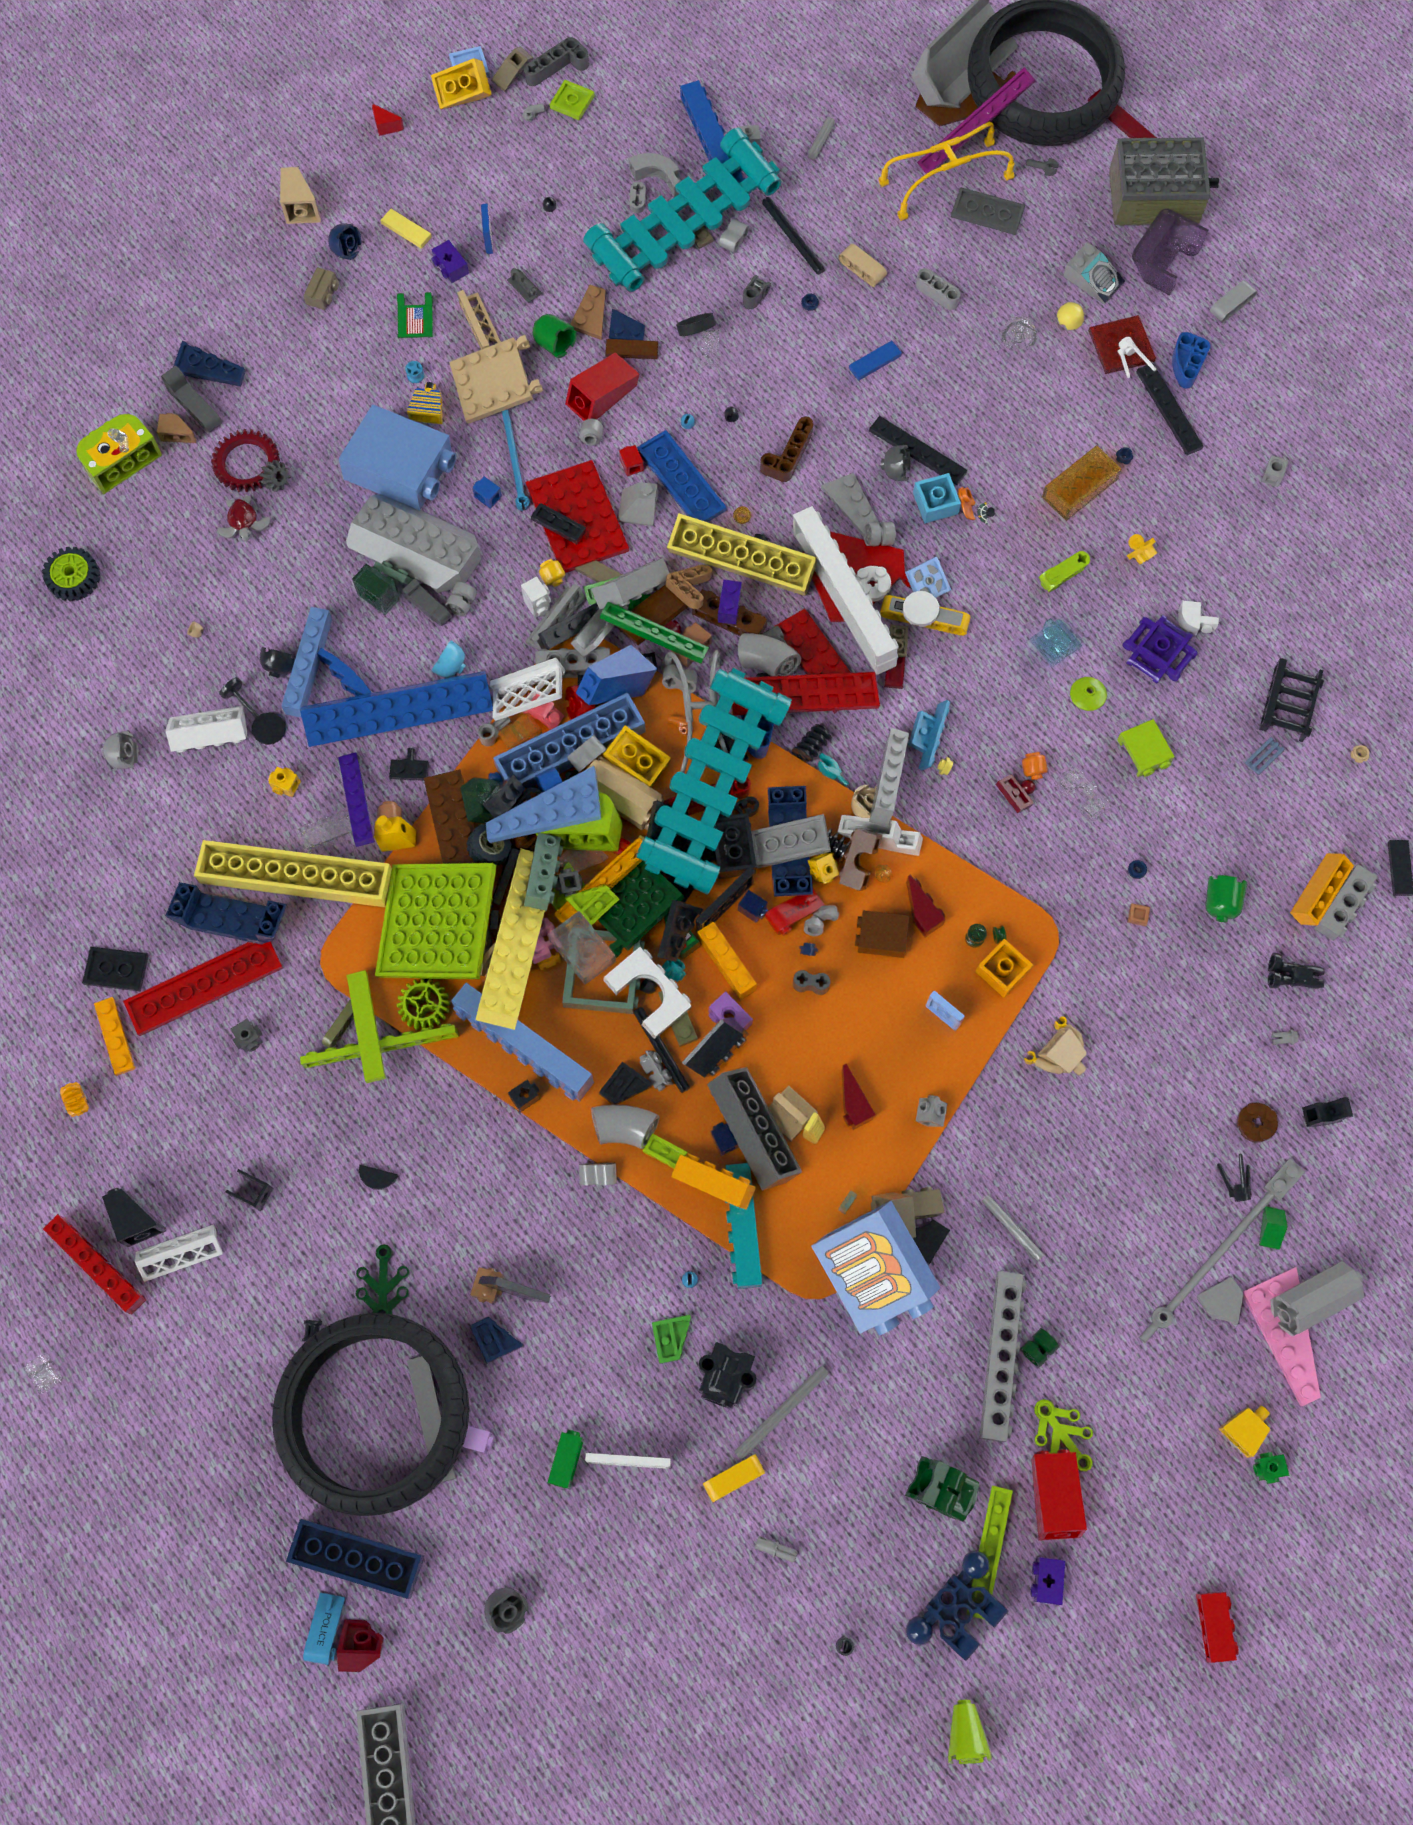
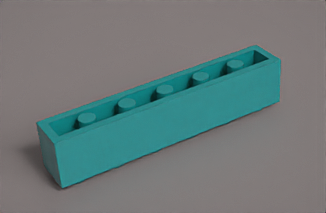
[725,1163,762,1289]

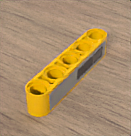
[880,595,971,636]

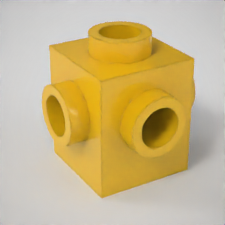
[268,767,301,797]
[807,853,839,884]

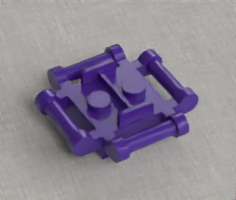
[1122,615,1198,684]

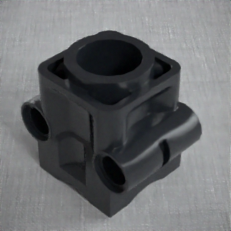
[698,1342,757,1409]

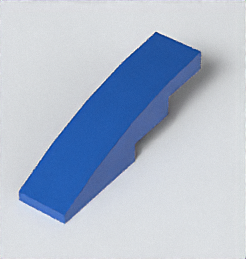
[317,648,372,696]

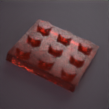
[1088,315,1156,374]

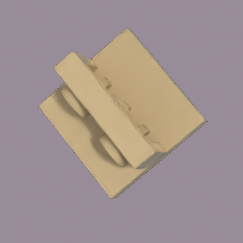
[768,1086,818,1142]

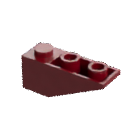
[906,874,945,937]

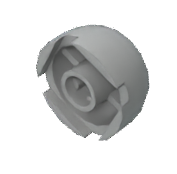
[102,731,139,769]

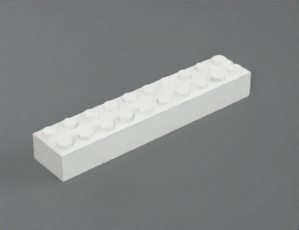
[793,506,899,675]

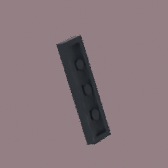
[538,602,599,650]

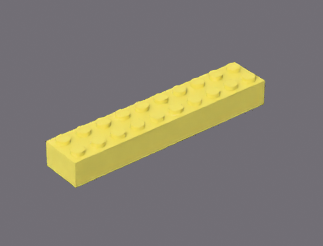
[194,840,392,907]
[476,848,558,1030]

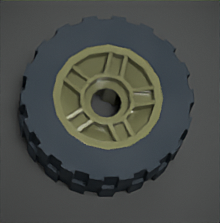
[466,823,512,866]

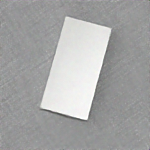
[585,1453,671,1469]

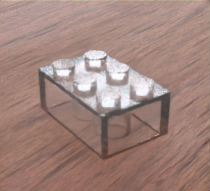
[548,911,616,985]

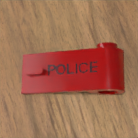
[765,889,825,936]

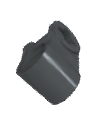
[743,275,771,309]

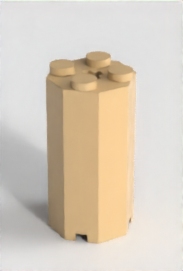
[587,756,664,830]

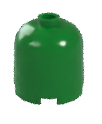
[532,314,577,358]
[1205,875,1247,923]

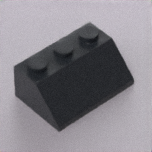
[682,1017,749,1078]

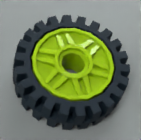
[42,547,100,601]

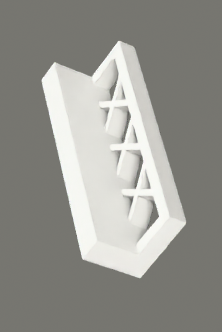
[135,1225,223,1282]

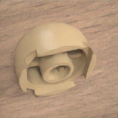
[851,785,876,818]

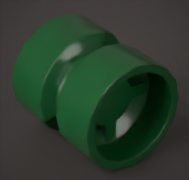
[1020,1328,1060,1368]

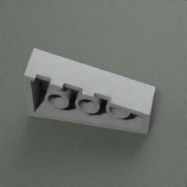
[591,558,669,609]

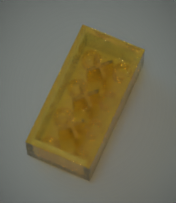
[1042,445,1122,521]

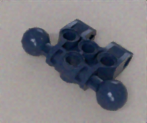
[906,1551,1009,1661]

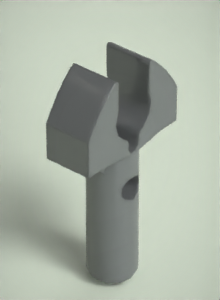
[1026,158,1059,176]

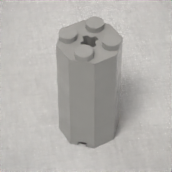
[1270,1261,1364,1336]

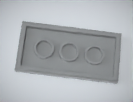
[751,814,831,869]

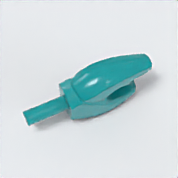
[818,753,849,786]

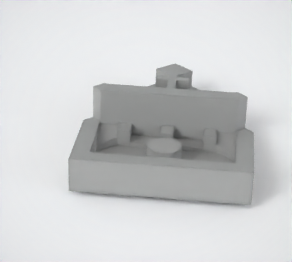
[1197,1277,1243,1325]

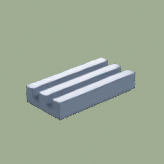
[1245,737,1285,775]

